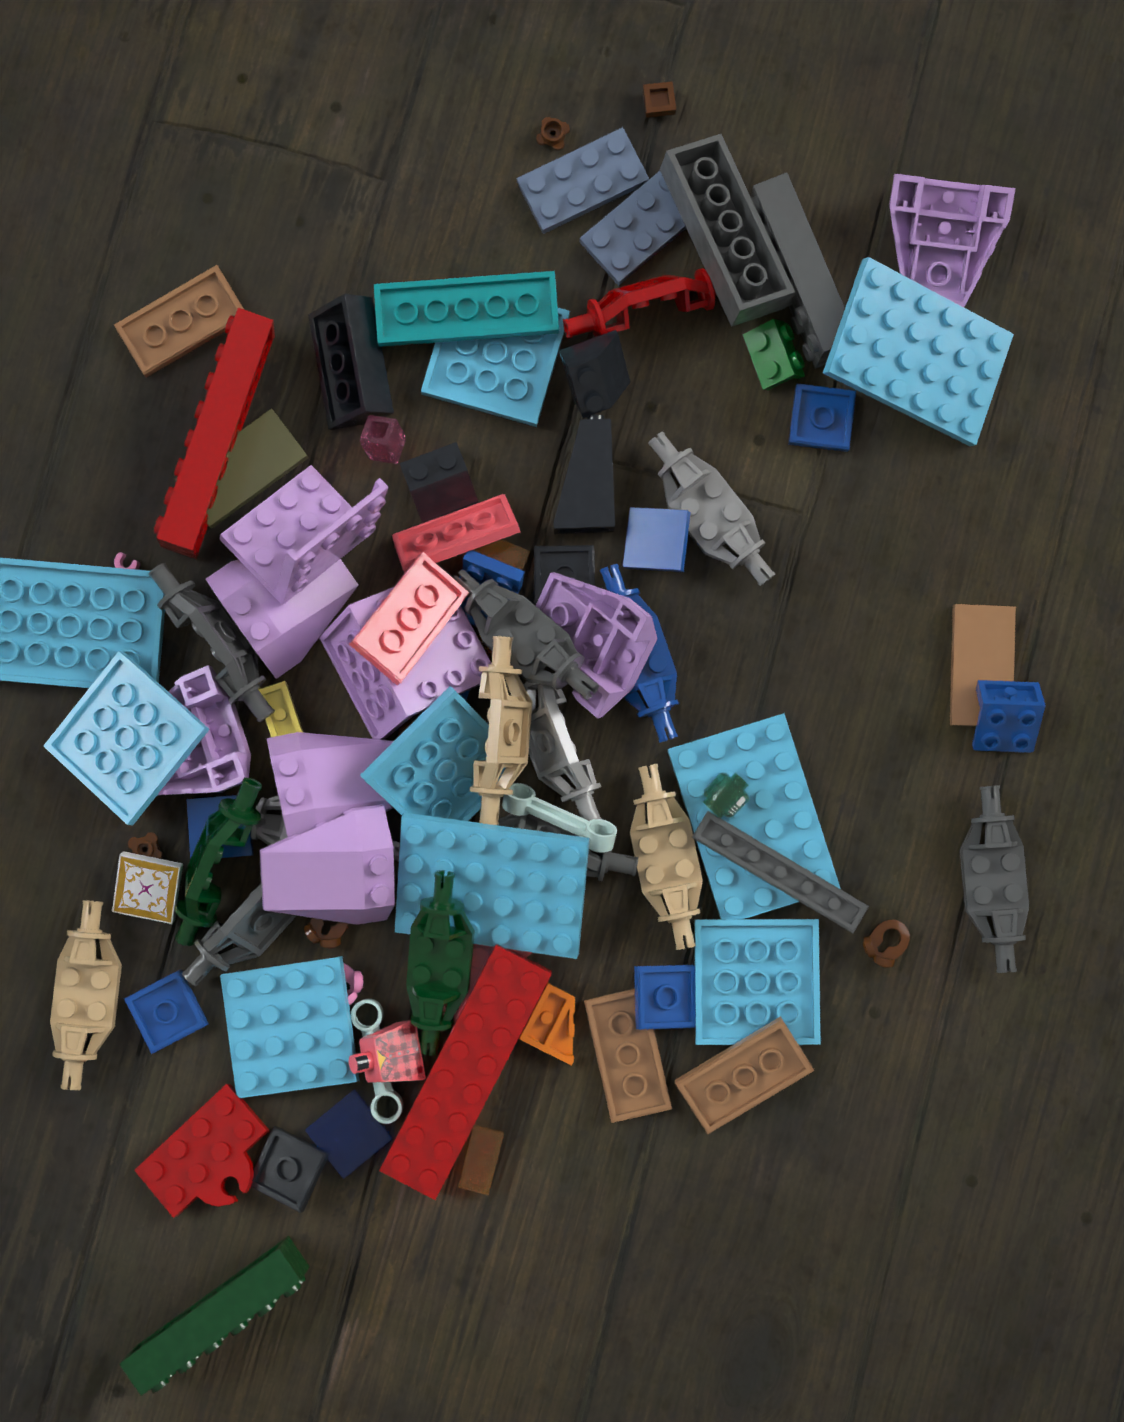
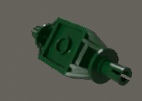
[175,777,262,947]
[406,870,475,1056]

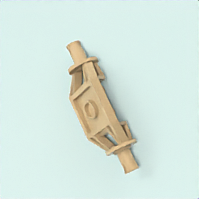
[470,636,532,825]
[630,764,703,950]
[50,900,122,1090]

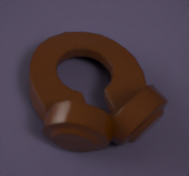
[304,918,349,949]
[863,920,910,968]

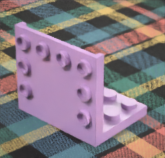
[220,465,388,605]
[319,587,492,740]

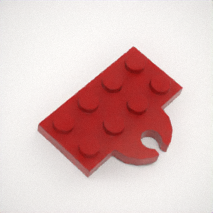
[134,1084,269,1218]

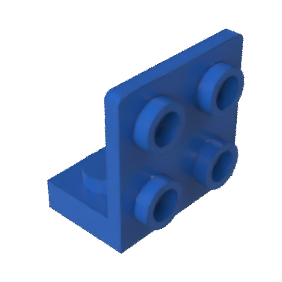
[459,550,525,627]
[972,680,1045,753]

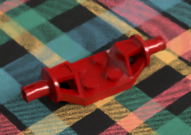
[563,268,717,338]

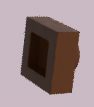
[643,81,676,118]

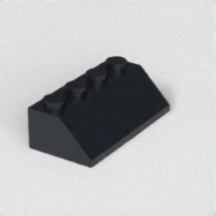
[308,294,394,430]

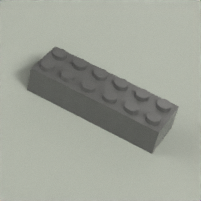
[660,134,795,327]
[750,172,845,369]

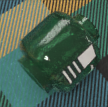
[703,772,749,819]

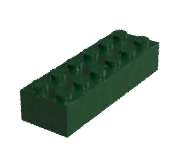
[119,1236,310,1396]

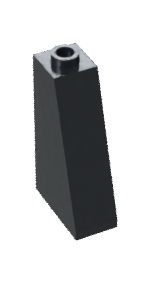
[554,415,615,534]

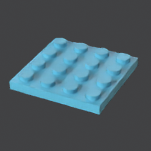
[421,308,570,427]
[44,651,210,825]
[360,686,506,821]
[694,919,821,1045]
[220,956,360,1098]

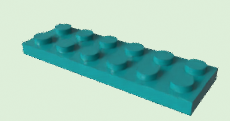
[374,271,559,347]

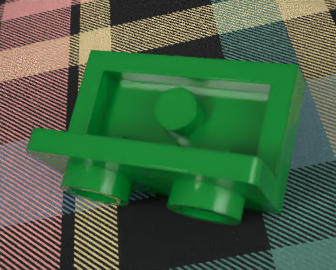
[743,319,805,390]

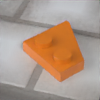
[519,982,575,1066]

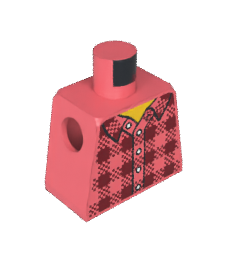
[348,1020,426,1083]

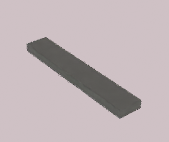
[692,811,869,933]

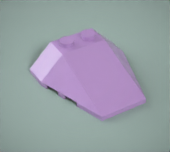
[889,174,1016,307]
[206,559,359,679]
[536,572,657,718]
[158,665,251,795]
[267,732,394,837]
[260,804,395,925]

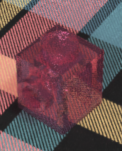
[359,415,406,464]

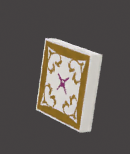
[112,851,183,924]

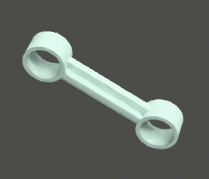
[502,783,617,853]
[351,999,403,1124]

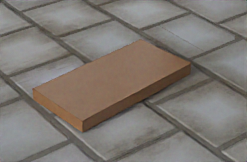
[114,265,244,377]
[950,604,1016,727]
[584,988,672,1123]
[675,1016,814,1134]

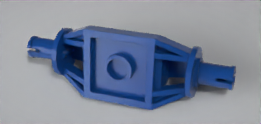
[599,564,679,743]

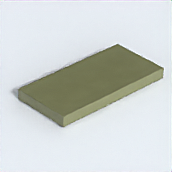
[175,409,309,528]

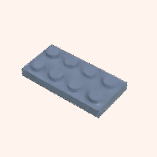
[517,127,649,234]
[580,171,686,286]

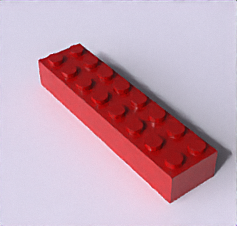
[154,308,275,560]
[379,944,552,1200]

